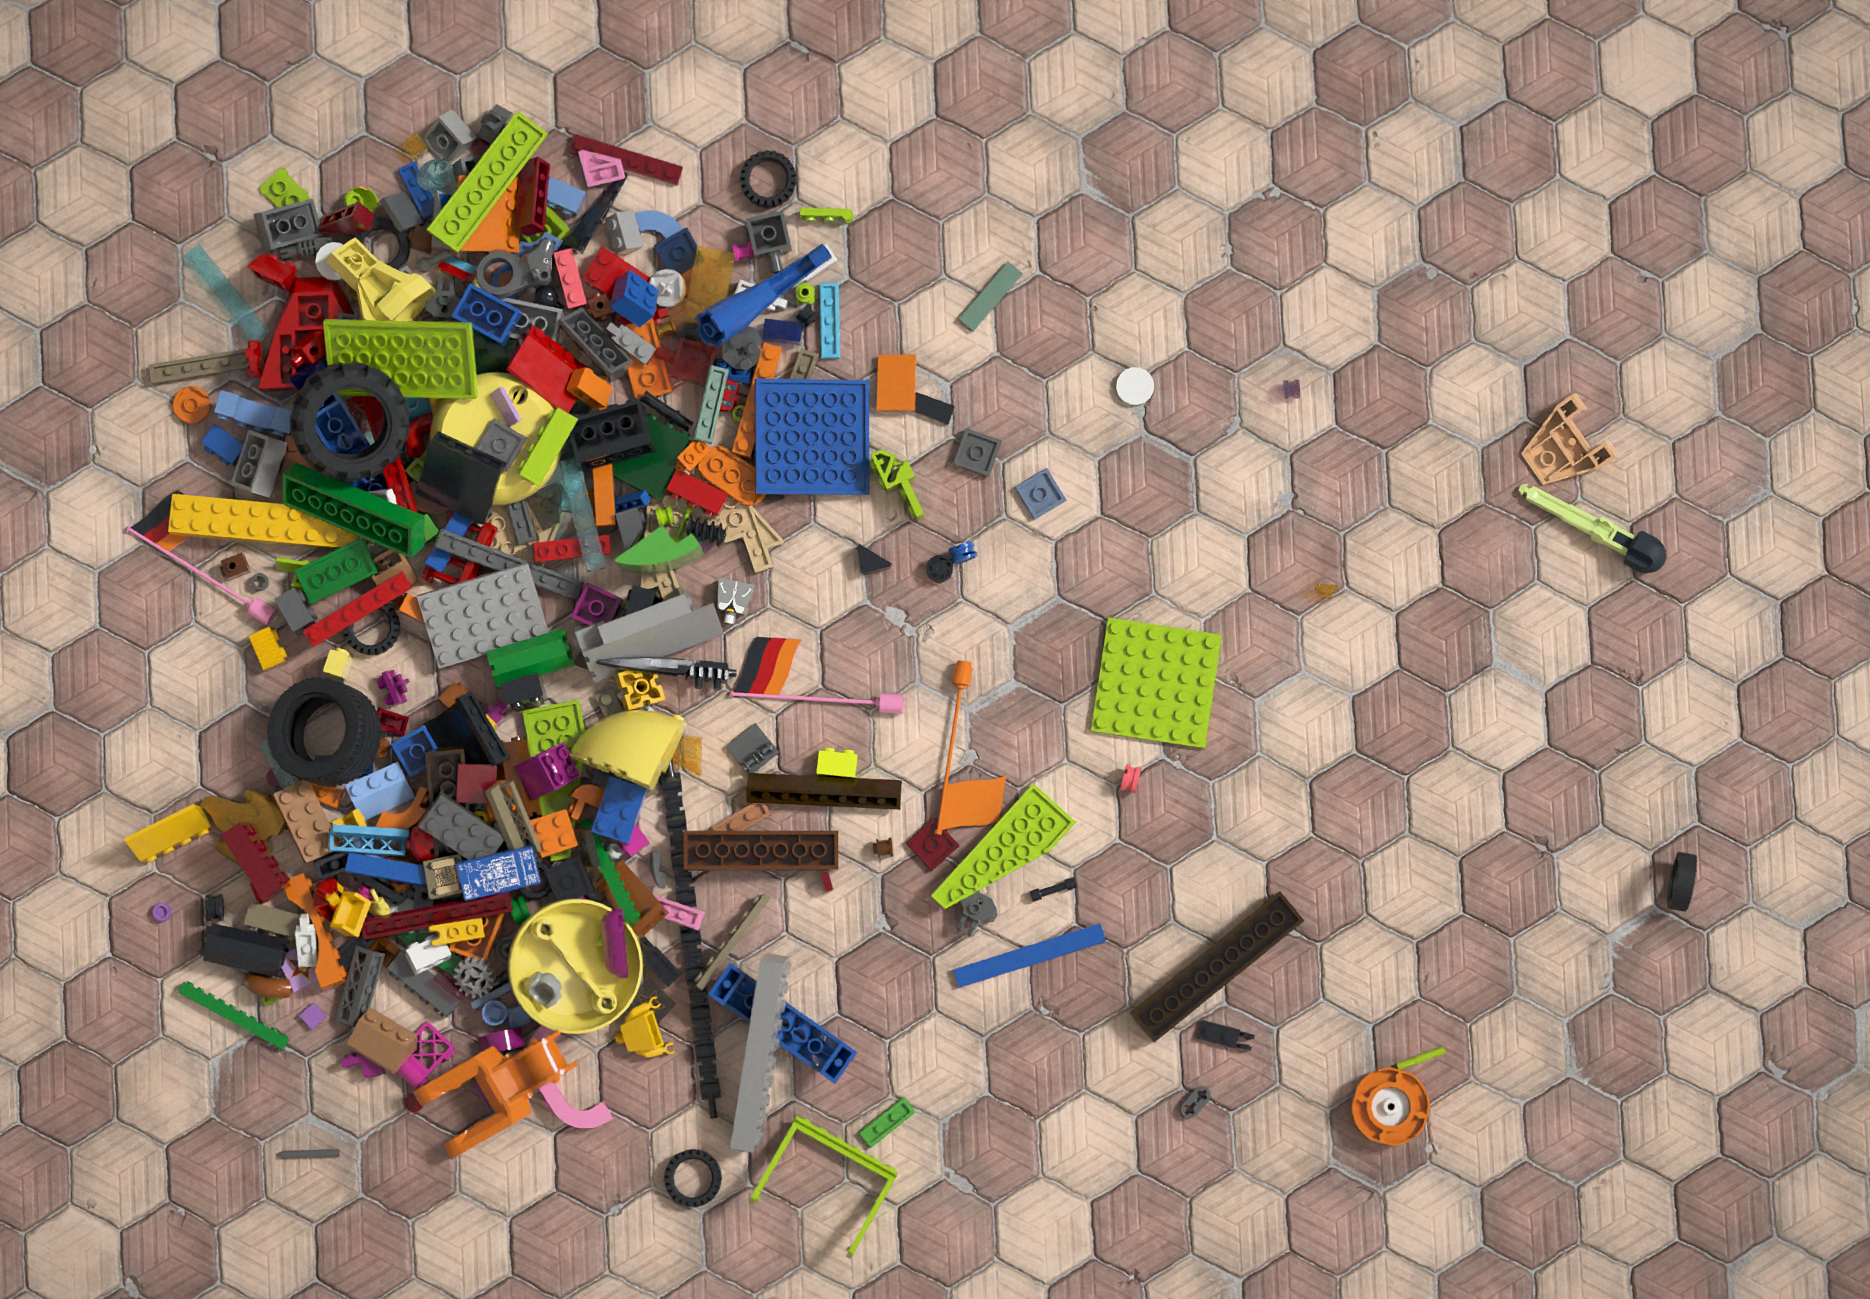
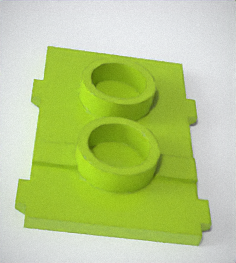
[259,167,315,207]

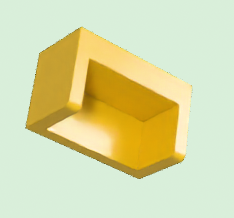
[330,891,371,937]

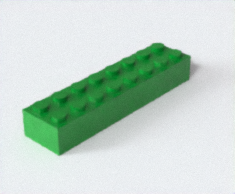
[282,462,425,558]

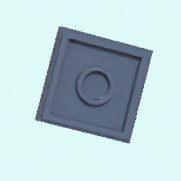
[1014,468,1067,520]

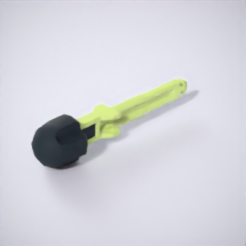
[1518,484,1667,574]

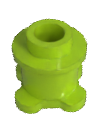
[796,283,815,305]

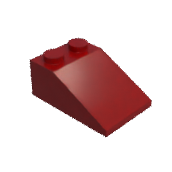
[582,247,651,298]
[247,253,299,292]

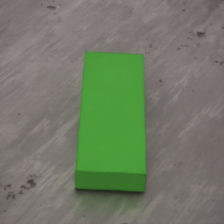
[859,1098,916,1148]

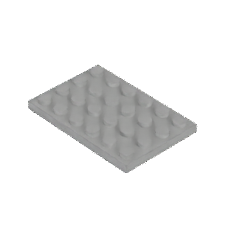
[417,562,549,669]

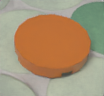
[173,386,211,424]

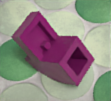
[478,1027,525,1052]
[340,1053,386,1078]

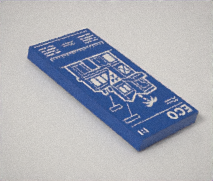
[456,845,541,901]

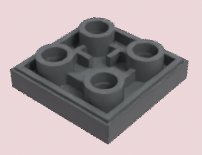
[379,192,426,232]

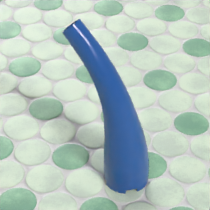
[695,244,832,348]

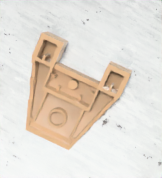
[1521,393,1620,485]

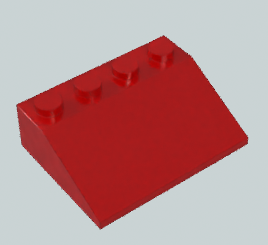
[506,324,588,413]

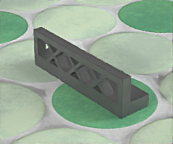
[335,946,385,1027]

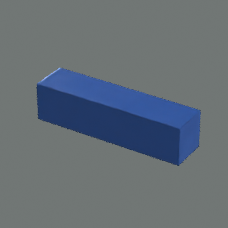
[615,490,651,513]

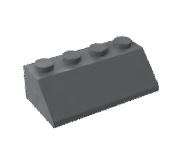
[558,307,633,382]

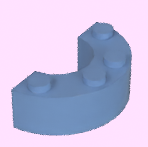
[214,390,292,437]

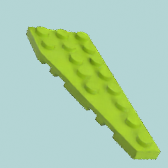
[522,699,585,862]
[931,784,1076,910]

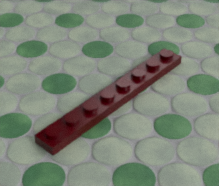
[361,891,513,940]

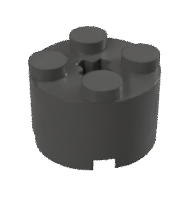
[722,326,764,370]

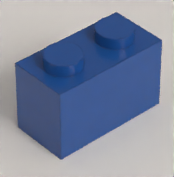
[201,424,244,466]

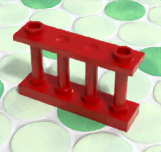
[422,511,499,585]

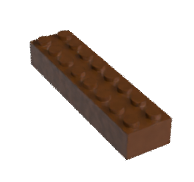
[683,831,838,871]

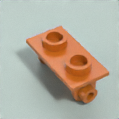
[676,440,711,472]

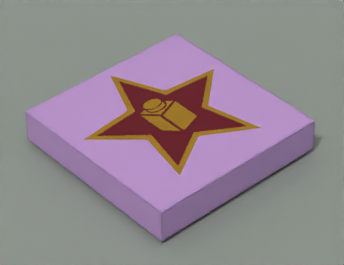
[281,948,318,993]

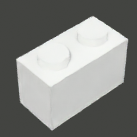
[405,934,451,975]

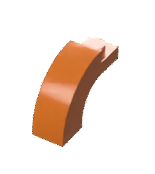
[375,786,429,830]

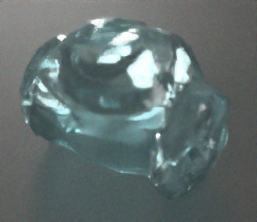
[417,159,452,193]

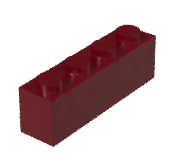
[515,156,550,237]

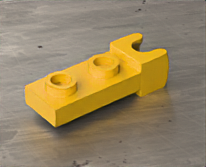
[428,918,485,946]

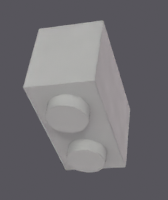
[605,211,644,255]

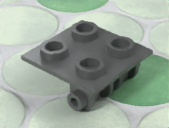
[726,723,779,774]

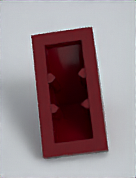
[377,707,409,736]

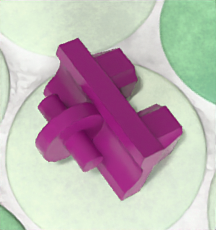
[376,670,410,705]

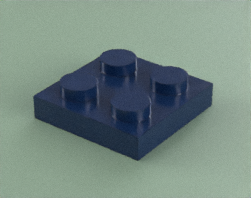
[654,227,706,275]

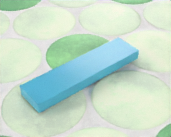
[819,283,840,359]

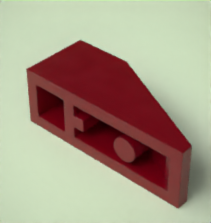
[317,201,375,234]

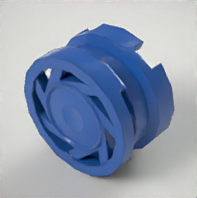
[948,541,978,564]

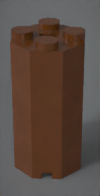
[496,736,543,819]

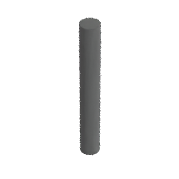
[281,1149,340,1159]

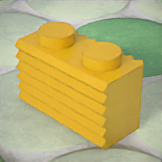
[248,626,288,672]

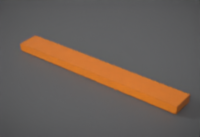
[589,376,616,527]

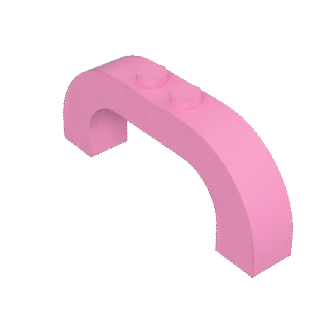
[528,1025,614,1128]

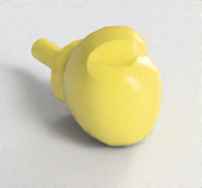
[369,889,391,917]

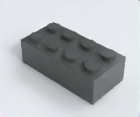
[419,791,504,860]

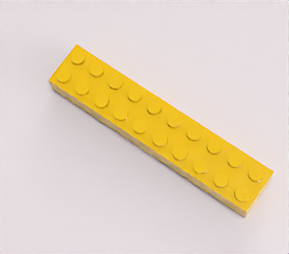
[168,494,362,550]

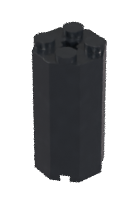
[200,923,290,978]

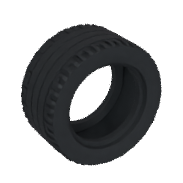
[267,677,381,787]

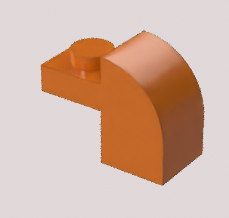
[567,784,605,820]

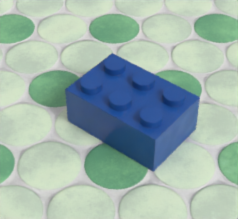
[452,283,522,347]
[591,777,648,845]

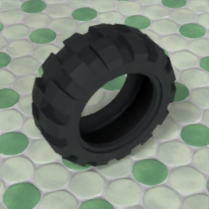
[290,361,410,481]

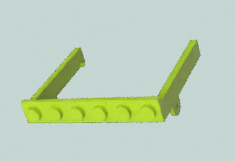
[749,1116,899,1259]

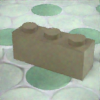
[244,902,301,942]

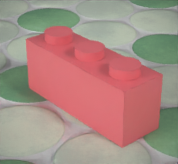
[552,248,587,310]

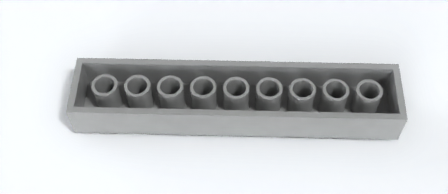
[730,953,792,1153]

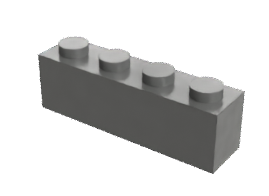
[387,950,463,1017]

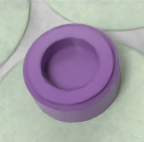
[152,902,172,922]

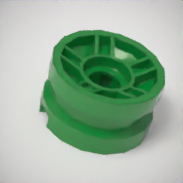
[511,895,531,926]

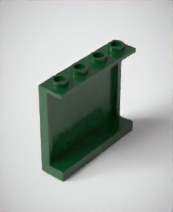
[612,413,693,502]

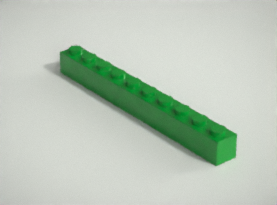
[578,818,641,926]
[178,981,290,1050]

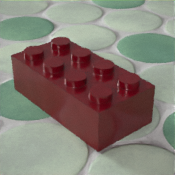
[220,822,291,900]

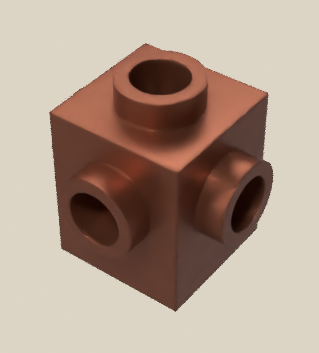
[587,293,614,322]

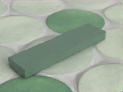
[959,262,1023,332]
[693,365,729,444]

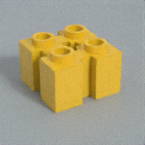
[614,670,665,711]

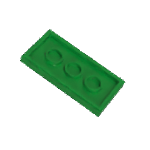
[294,538,379,605]

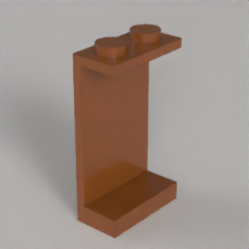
[593,860,669,939]

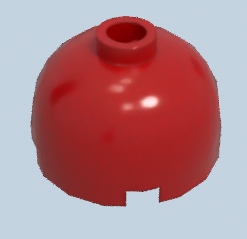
[406,825,435,862]

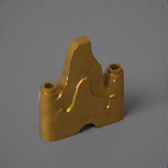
[200,788,286,866]

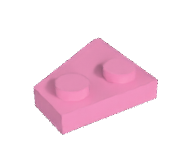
[578,150,625,187]

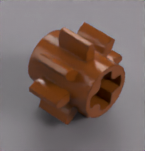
[376,736,392,759]

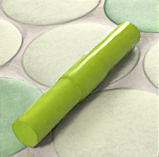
[1396,1046,1446,1070]

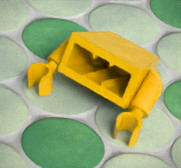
[615,997,675,1058]

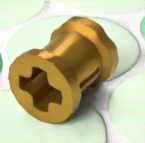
[654,318,678,341]

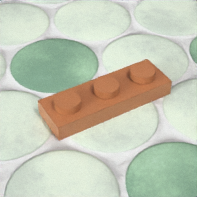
[712,803,771,831]

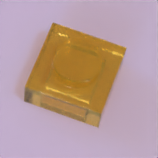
[402,133,429,160]

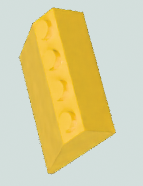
[124,804,212,864]

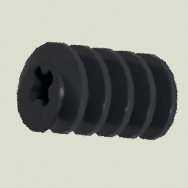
[686,515,728,547]

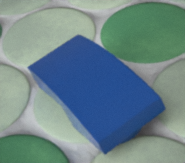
[713,358,753,383]

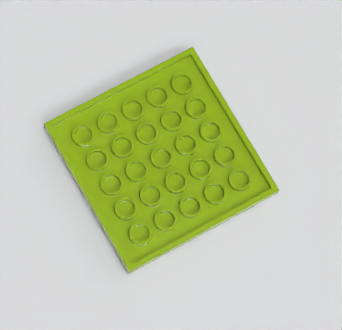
[1091,617,1222,749]

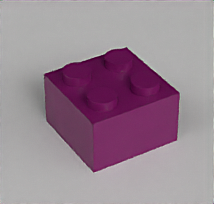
[571,582,623,627]

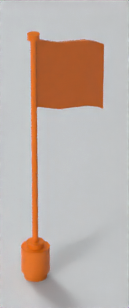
[934,660,1006,835]

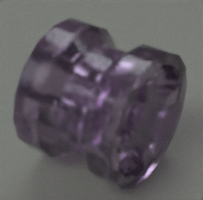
[1283,379,1300,399]

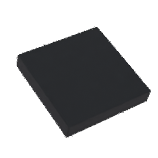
[544,856,595,901]

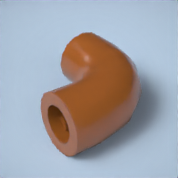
[243,971,291,998]

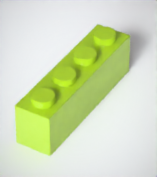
[518,408,578,486]

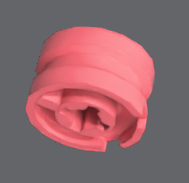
[1120,764,1141,793]

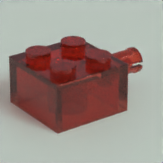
[654,337,717,387]

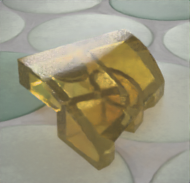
[672,736,702,776]

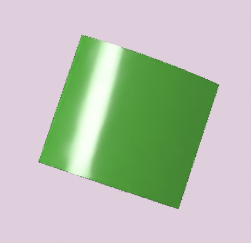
[615,526,705,574]

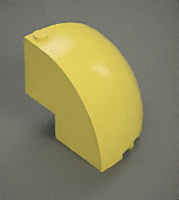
[569,710,687,791]

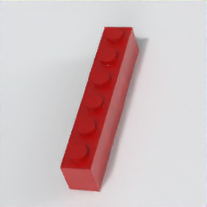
[303,571,413,647]

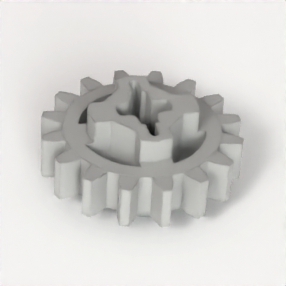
[453,956,496,998]

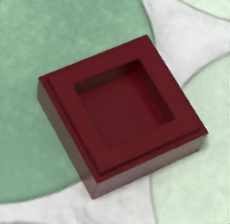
[821,872,834,893]

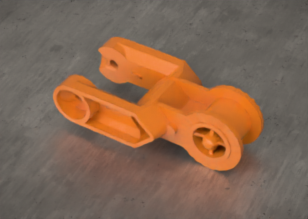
[413,1030,578,1159]

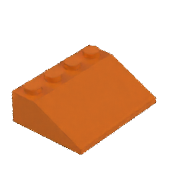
[457,175,520,254]

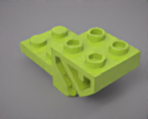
[869,450,924,522]

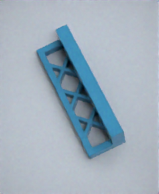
[328,824,409,857]

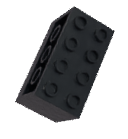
[569,398,657,472]

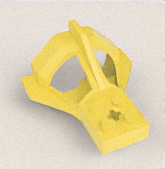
[326,238,436,321]

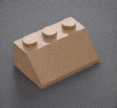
[347,1007,418,1074]

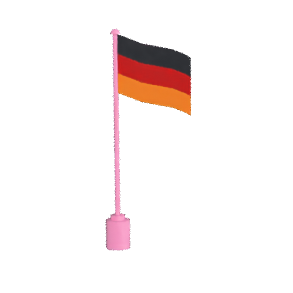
[126,490,277,626]
[729,637,904,714]

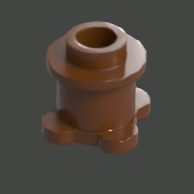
[873,837,893,858]

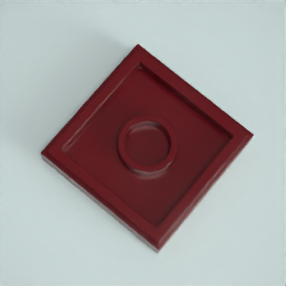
[456,763,497,804]
[906,818,960,872]

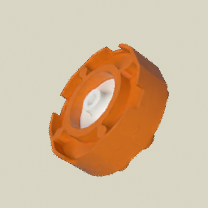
[1350,1068,1430,1146]

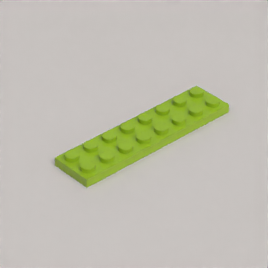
[427,111,548,254]

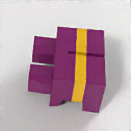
[486,700,509,731]

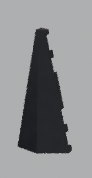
[562,172,628,255]

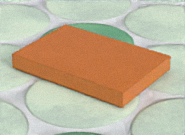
[876,354,917,412]

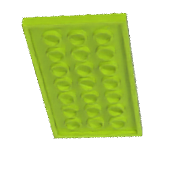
[323,319,478,399]

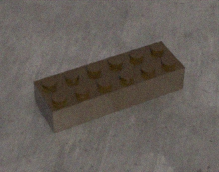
[424,746,470,861]

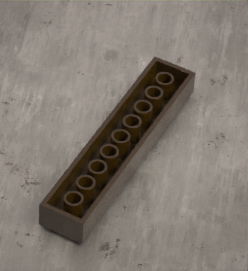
[1129,891,1304,1043]

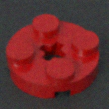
[245,339,262,378]

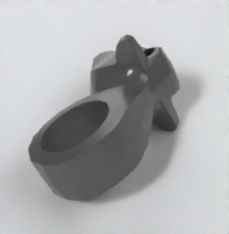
[476,238,555,299]

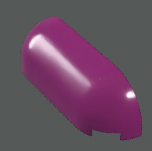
[601,909,628,978]

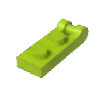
[800,208,854,223]

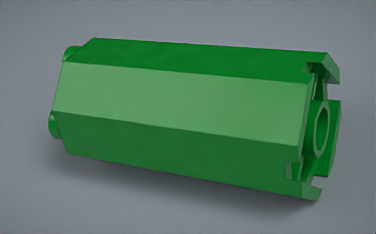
[486,629,575,689]

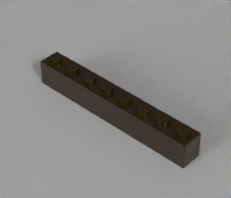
[746,773,902,810]

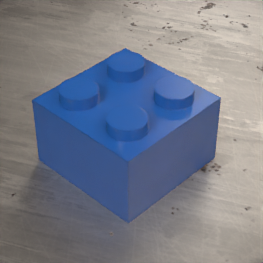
[610,270,659,327]
[390,725,437,778]

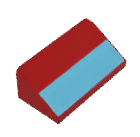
[437,255,478,284]

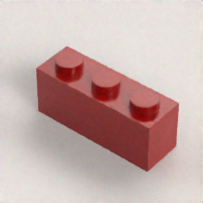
[666,469,729,517]

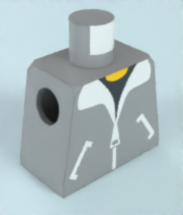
[717,578,755,625]

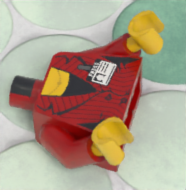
[313,875,347,923]

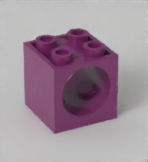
[515,742,581,800]

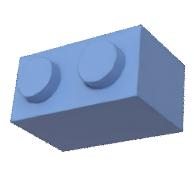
[547,177,587,217]

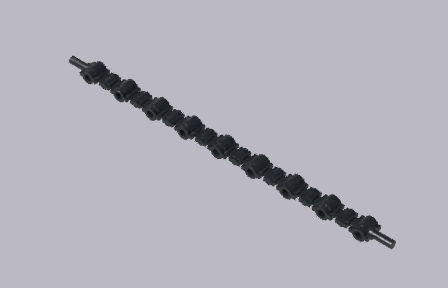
[661,759,721,1119]

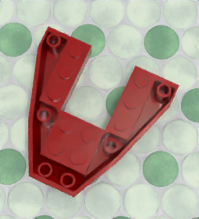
[258,277,355,392]

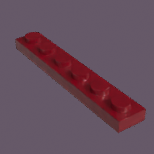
[569,134,683,186]

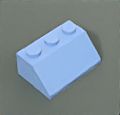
[345,762,415,821]

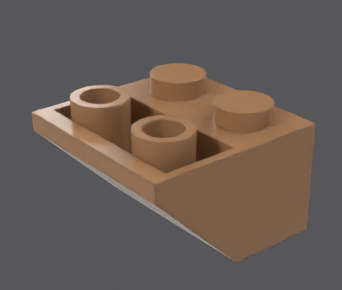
[371,549,419,586]

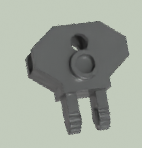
[478,104,514,145]
[426,277,461,320]
[957,892,998,937]

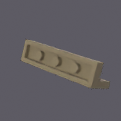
[485,781,541,852]

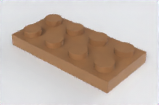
[272,781,340,864]

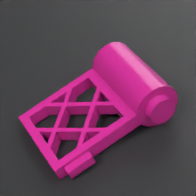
[396,1021,455,1089]

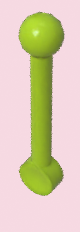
[672,507,693,544]

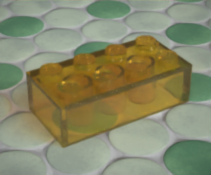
[683,245,737,324]

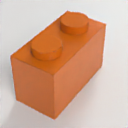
[566,367,613,409]

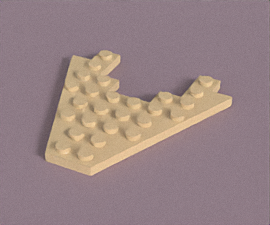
[641,443,784,601]

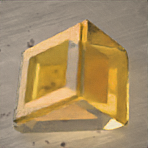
[1314,584,1339,599]

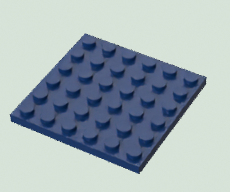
[755,379,870,495]

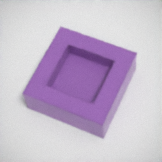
[299,1003,327,1030]

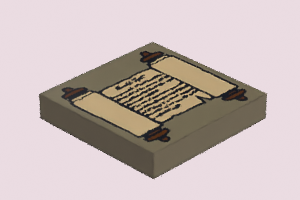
[423,854,463,900]

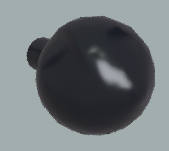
[535,285,564,309]

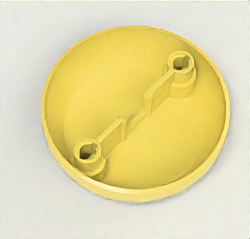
[430,372,563,505]
[508,899,642,1034]

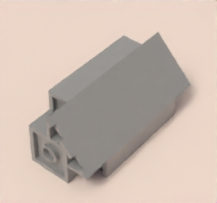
[573,587,724,683]

